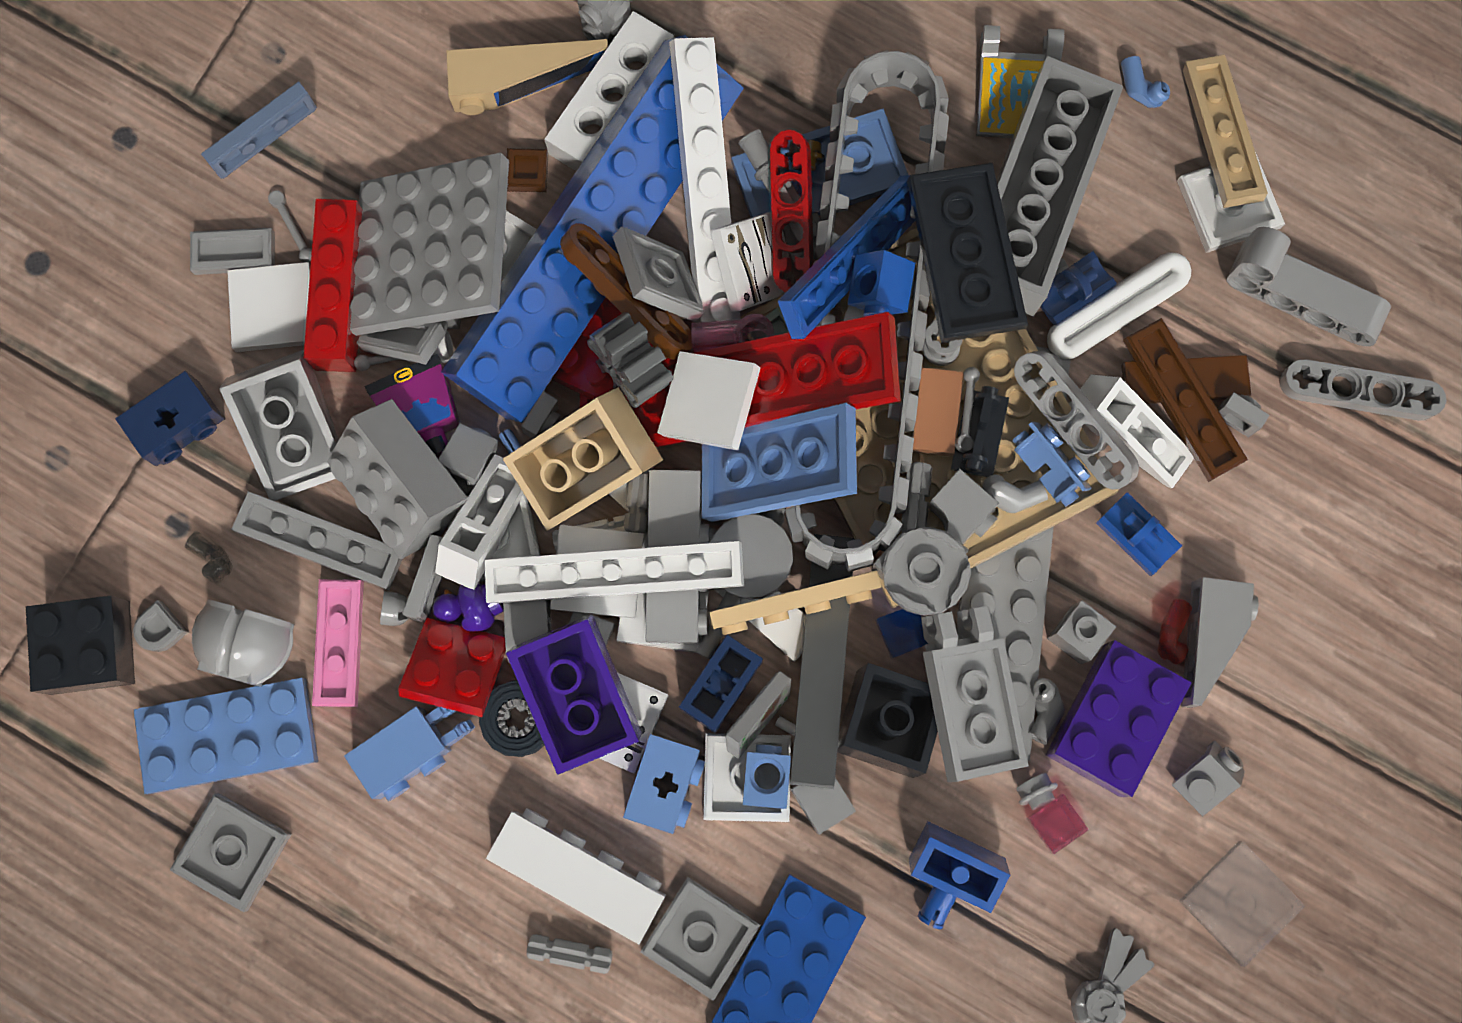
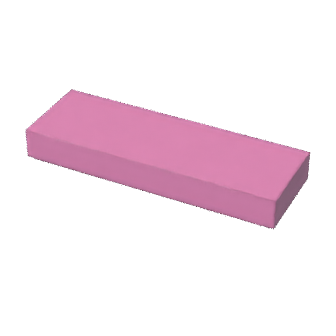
[312,579,364,707]

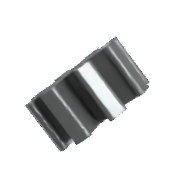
[587,312,673,408]

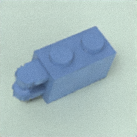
[344,706,475,801]

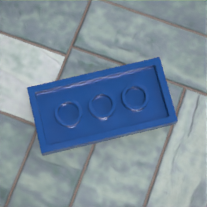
[711,874,866,1023]

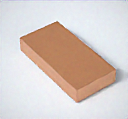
[913,367,964,457]

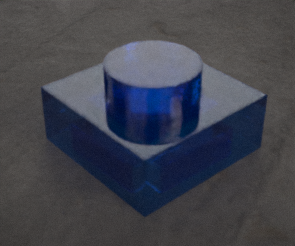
[875,608,929,659]

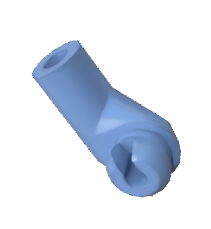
[1121,56,1170,108]

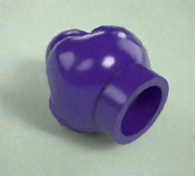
[433,582,504,632]

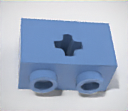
[623,734,705,834]

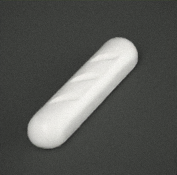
[1047,253,1191,360]

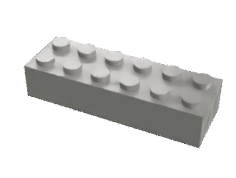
[996,56,1123,316]

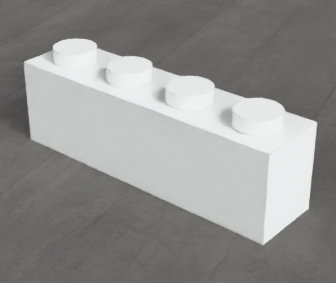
[486,808,666,944]

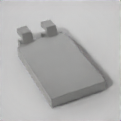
[921,606,1029,782]

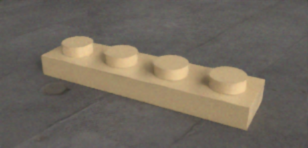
[1183,55,1268,208]
[707,571,881,635]

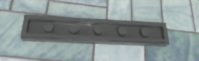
[790,534,855,789]

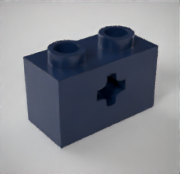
[115,371,225,467]
[679,635,763,733]

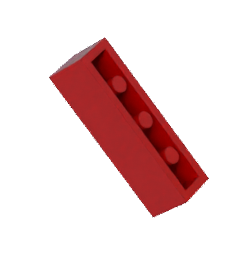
[303,199,363,372]

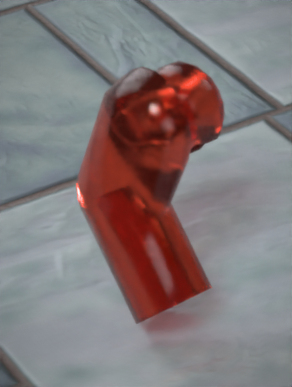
[1157,599,1192,665]

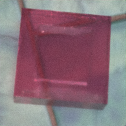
[1027,794,1089,854]

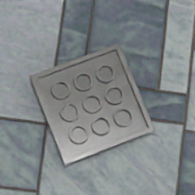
[350,153,509,336]

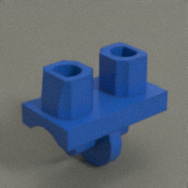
[1096,492,1183,577]

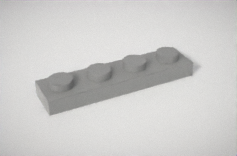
[231,491,403,591]

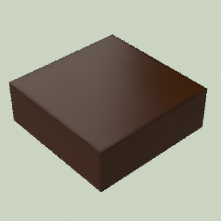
[506,148,548,192]

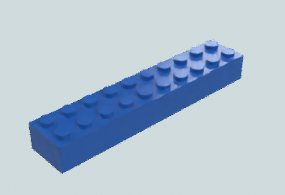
[441,35,744,423]

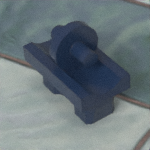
[1040,251,1117,325]

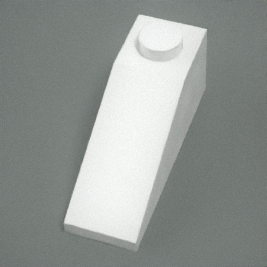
[1069,374,1194,488]
[435,454,523,590]

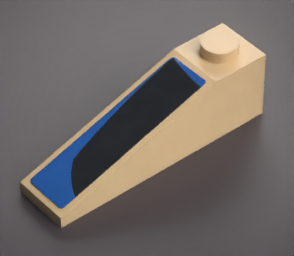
[446,39,608,115]

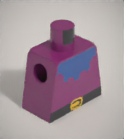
[364,354,460,459]

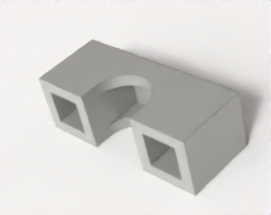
[872,469,999,581]

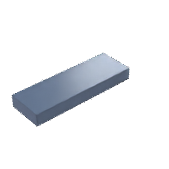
[201,81,317,179]

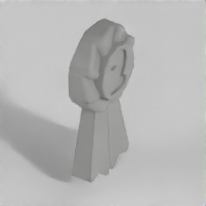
[1071,928,1155,1023]

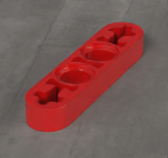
[770,130,814,293]

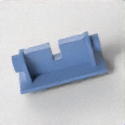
[1012,422,1092,507]

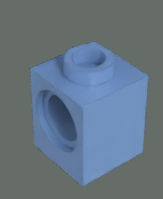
[743,745,791,809]

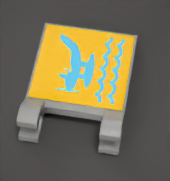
[976,25,1064,138]

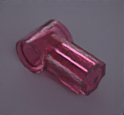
[691,314,775,353]

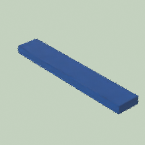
[778,175,916,339]

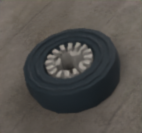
[479,680,545,757]

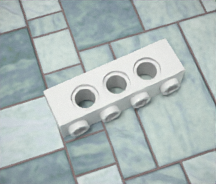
[544,11,674,171]

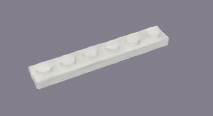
[485,541,744,604]

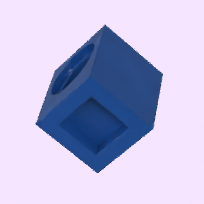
[848,250,916,316]

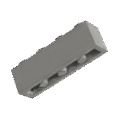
[646,470,709,644]

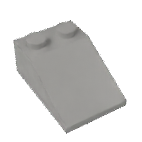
[219,350,339,501]

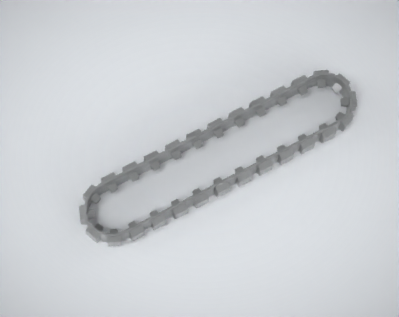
[785,50,949,572]

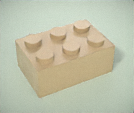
[503,387,663,531]

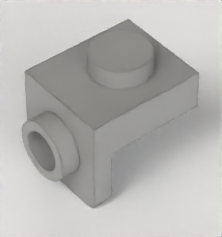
[1172,741,1245,817]

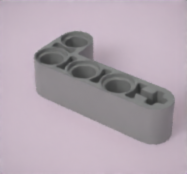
[1226,227,1391,346]

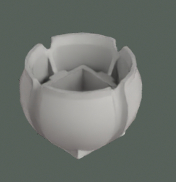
[192,600,295,687]

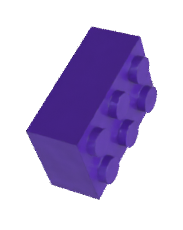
[506,614,642,775]
[1045,640,1192,797]

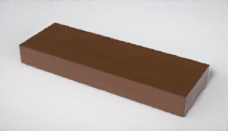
[1121,355,1251,404]

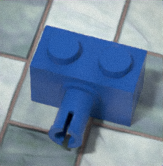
[909,821,1011,930]

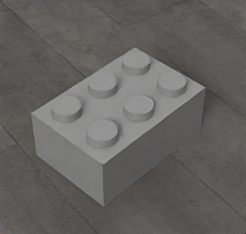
[327,399,468,560]

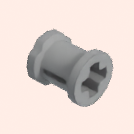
[923,319,963,366]

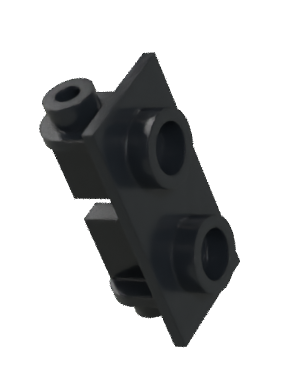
[951,386,1009,478]

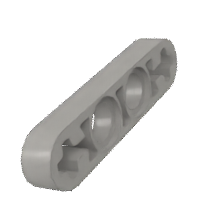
[1014,350,1139,490]
[1280,359,1446,421]

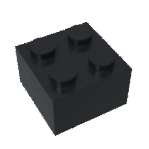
[25,595,135,695]
[837,663,938,778]

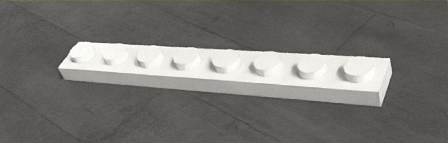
[669,37,743,351]

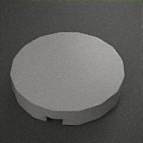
[711,514,793,599]
[882,527,971,616]

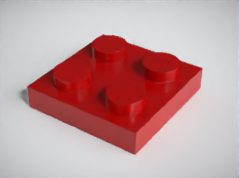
[398,618,506,717]

